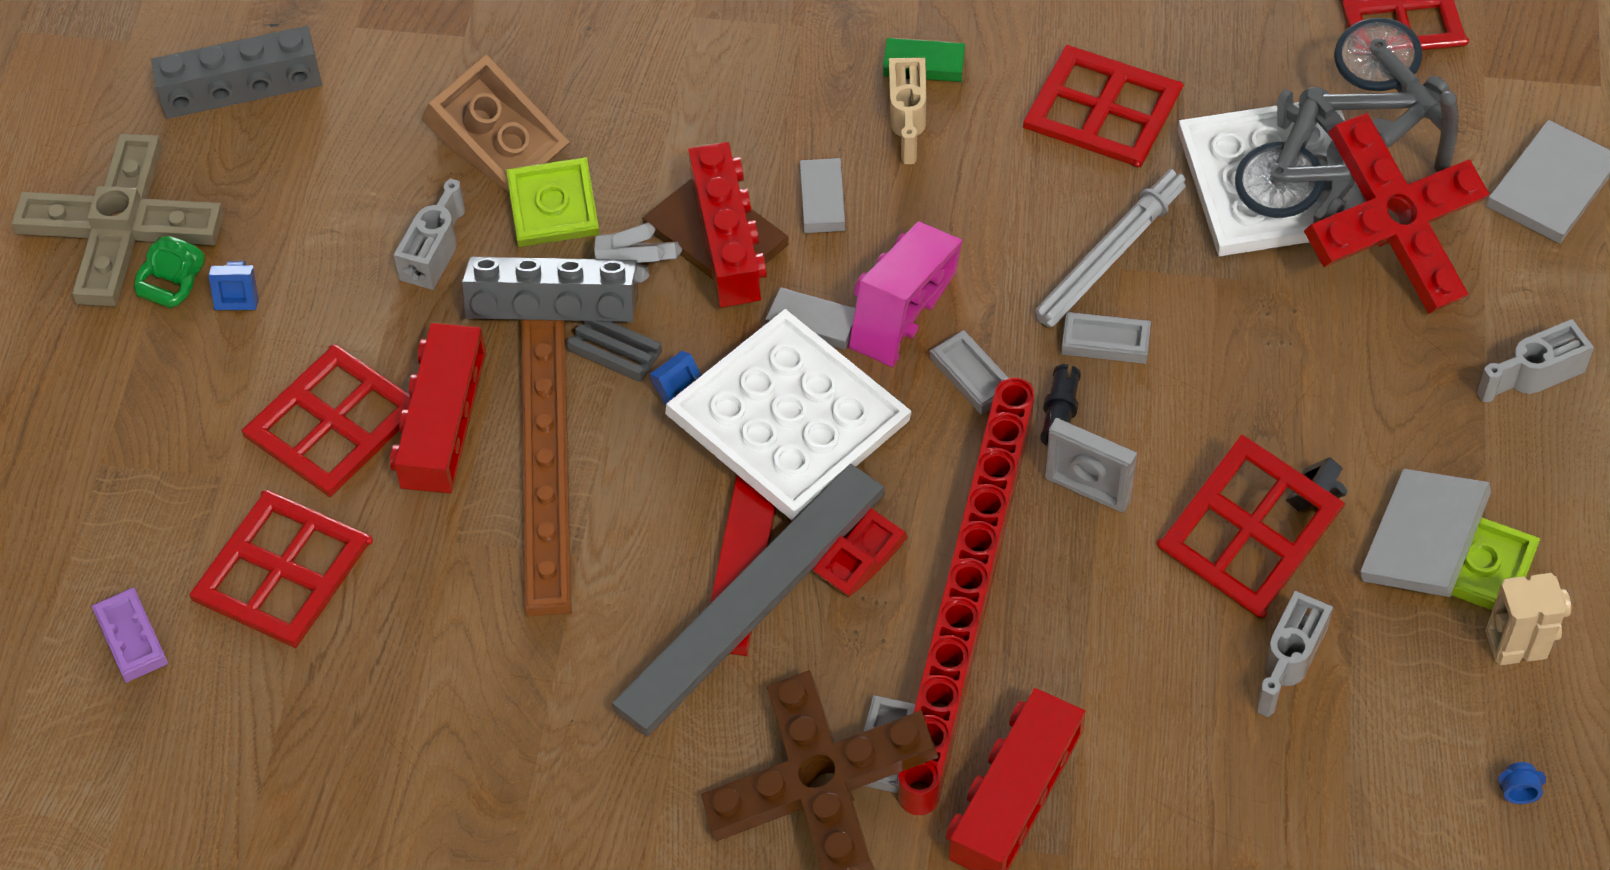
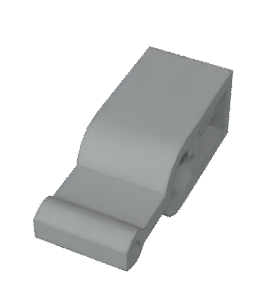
[394,178,465,290]
[1477,319,1594,402]
[1257,591,1333,717]

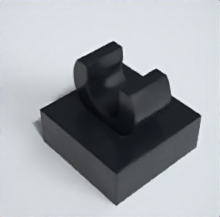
[1286,457,1348,512]

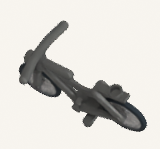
[1235,18,1459,223]

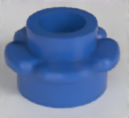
[1498,762,1546,804]

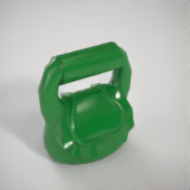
[134,236,205,309]

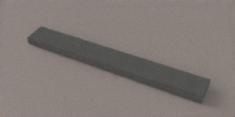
[612,463,885,737]

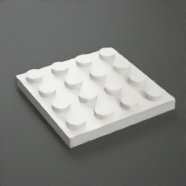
[1178,102,1366,257]
[665,309,912,521]

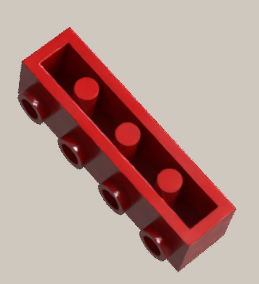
[688,141,767,308]
[390,323,486,494]
[945,687,1086,870]

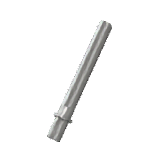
[1035,169,1186,327]

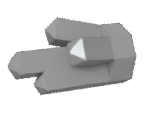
[594,222,682,283]

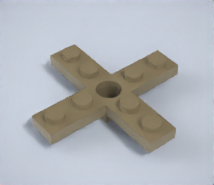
[11,134,224,306]

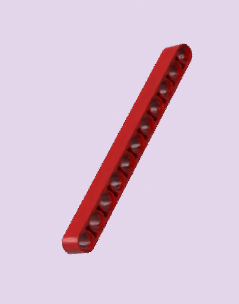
[898,377,1034,815]

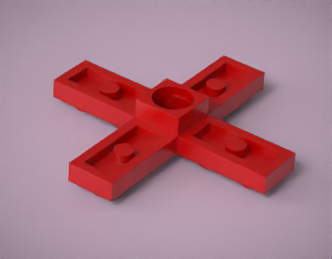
[1304,112,1490,314]

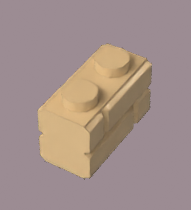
[1485,573,1571,665]

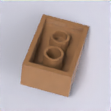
[422,54,569,193]

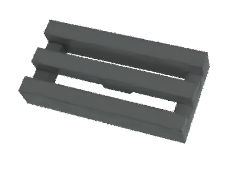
[567,321,662,382]

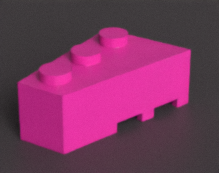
[849,221,963,367]

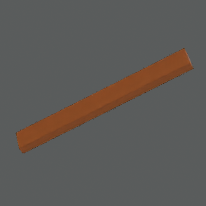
[522,319,572,617]

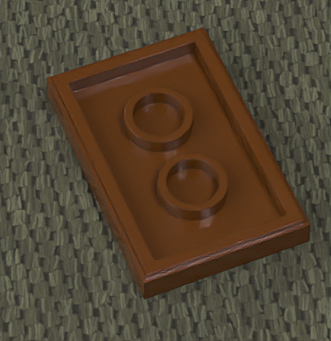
[642,179,789,280]

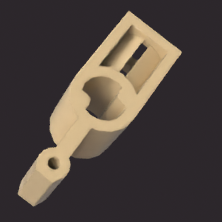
[889,58,927,164]

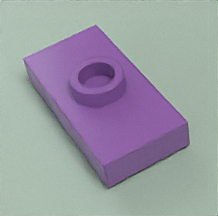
[92,587,168,683]

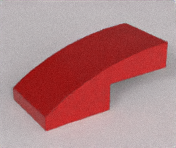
[813,508,908,597]

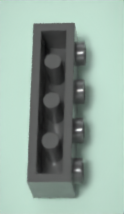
[151,25,323,119]
[462,257,638,322]

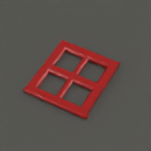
[1340,0,1469,57]
[1023,44,1184,168]
[241,344,411,497]
[1157,434,1345,618]
[189,490,373,648]

